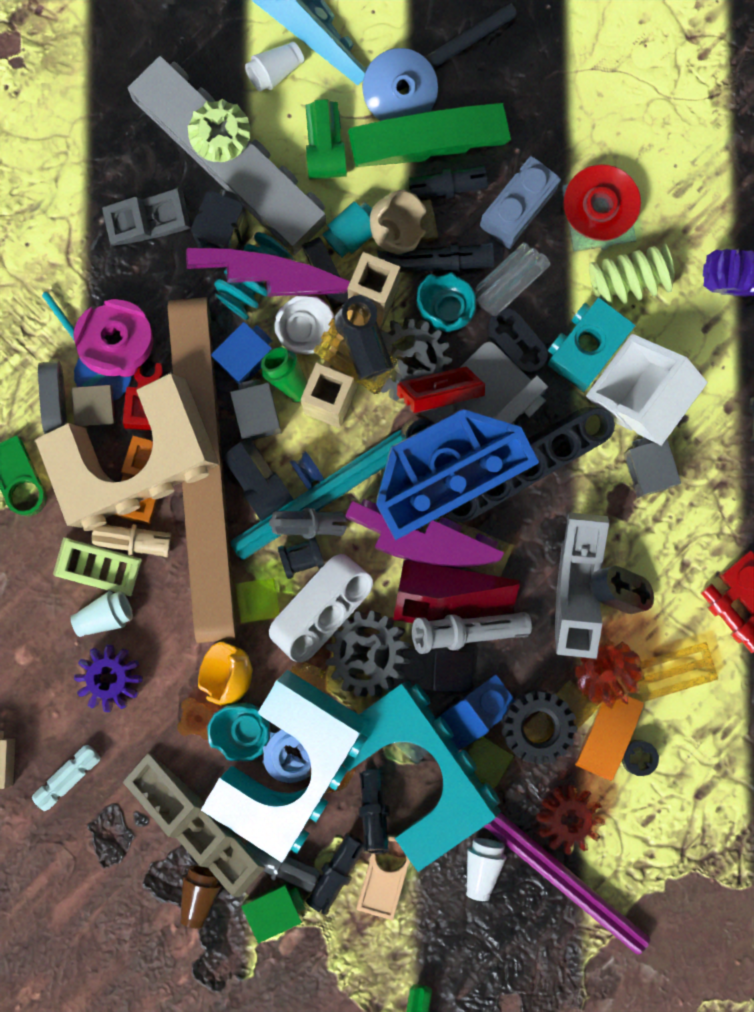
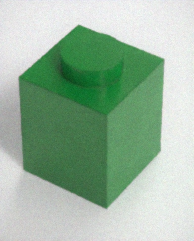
[241,882,307,944]

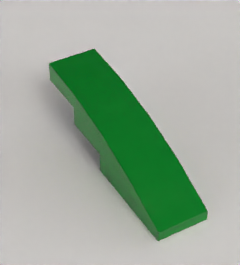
[348,103,511,167]

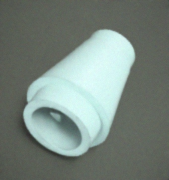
[71,591,133,637]

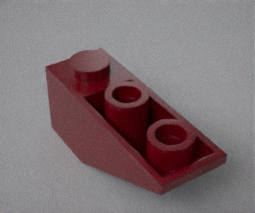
[393,560,520,623]

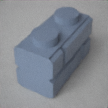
[480,156,561,249]

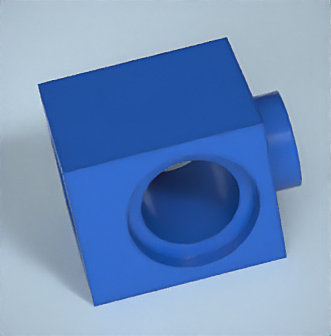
[211,322,273,385]

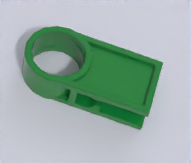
[0,435,47,517]

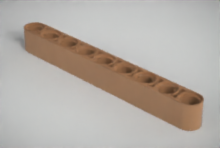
[168,297,237,644]

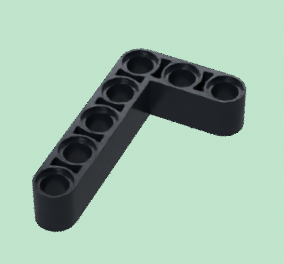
[401,407,615,523]

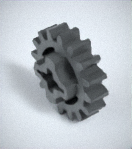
[371,317,452,401]
[326,611,411,697]

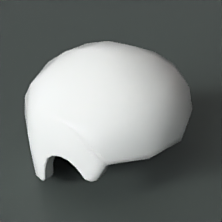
[275,295,335,355]

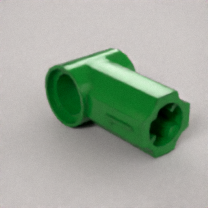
[305,99,347,180]

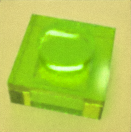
[235,578,280,623]
[468,737,514,789]

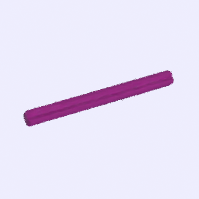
[484,812,651,955]

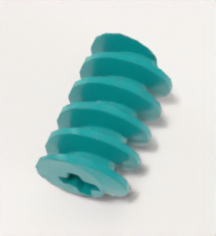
[214,232,295,320]

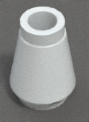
[245,42,304,91]
[466,838,506,901]

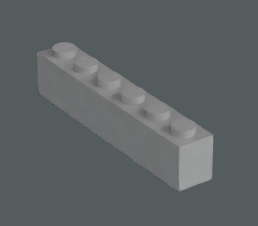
[128,56,326,256]

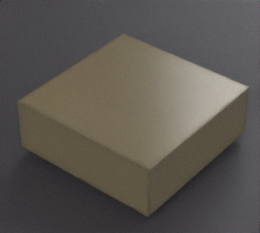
[71,385,116,426]

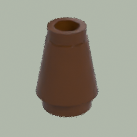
[180,865,222,929]

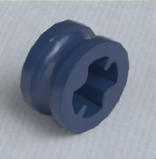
[289,451,324,490]

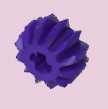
[702,249,754,297]
[74,645,143,712]

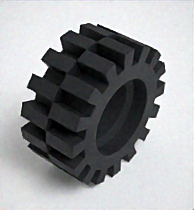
[502,690,577,764]

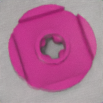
[73,299,153,377]

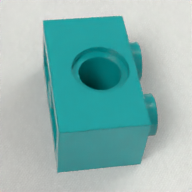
[547,297,636,393]

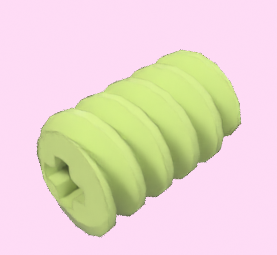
[589,243,675,307]

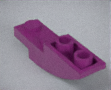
[345,499,504,567]

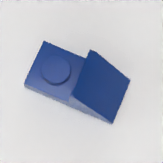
[436,674,515,750]

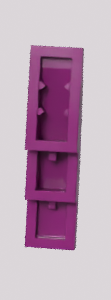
[186,248,350,297]

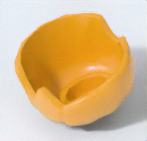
[198,641,253,706]

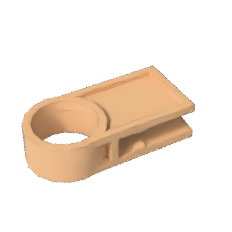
[356,835,410,920]

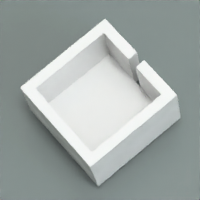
[586,334,708,446]

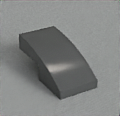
[102,189,191,246]

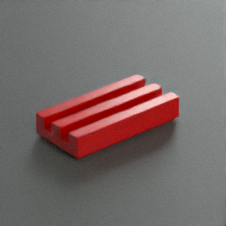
[397,366,485,413]

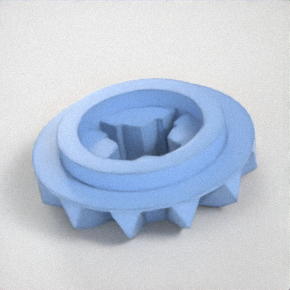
[262,729,312,783]

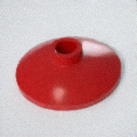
[564,164,641,241]

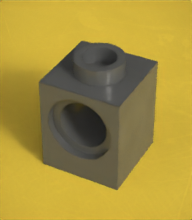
[230,380,282,441]
[624,437,681,498]

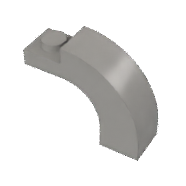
[555,512,609,659]

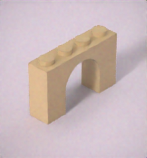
[300,252,400,429]
[35,373,219,531]

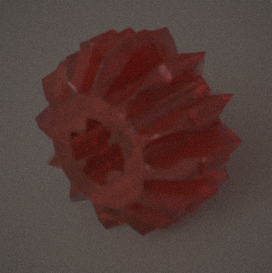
[575,639,645,709]
[536,785,605,854]

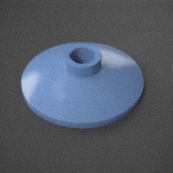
[362,48,438,121]

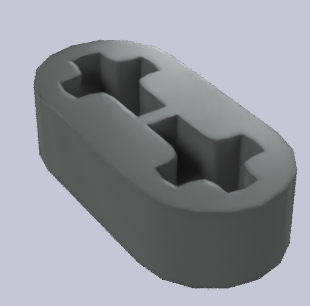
[38,361,67,434]

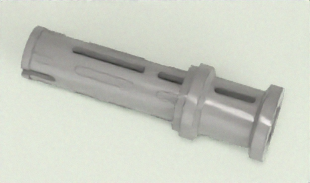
[412,612,532,654]

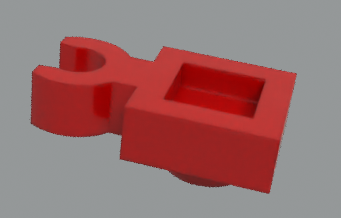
[123,363,164,430]

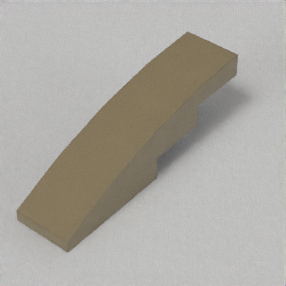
[123,753,266,897]

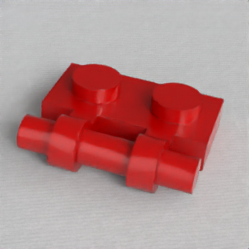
[700,551,754,653]

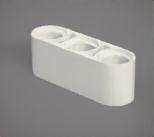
[269,554,373,662]

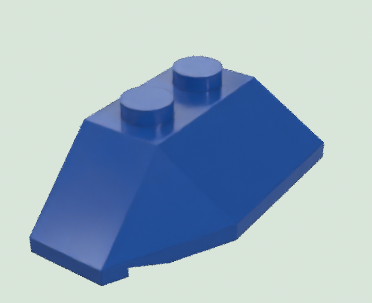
[376,409,539,540]

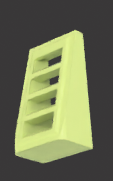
[53,537,142,596]

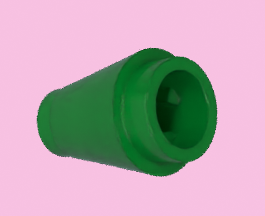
[261,347,308,402]

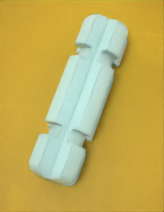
[32,745,100,811]

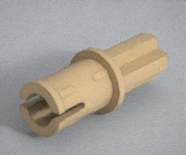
[92,524,172,558]

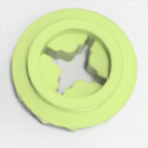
[188,99,251,162]

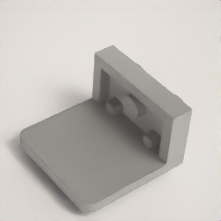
[454,342,548,425]

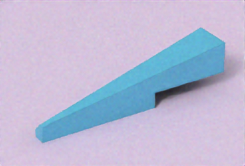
[252,0,368,85]

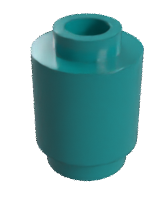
[322,201,372,258]

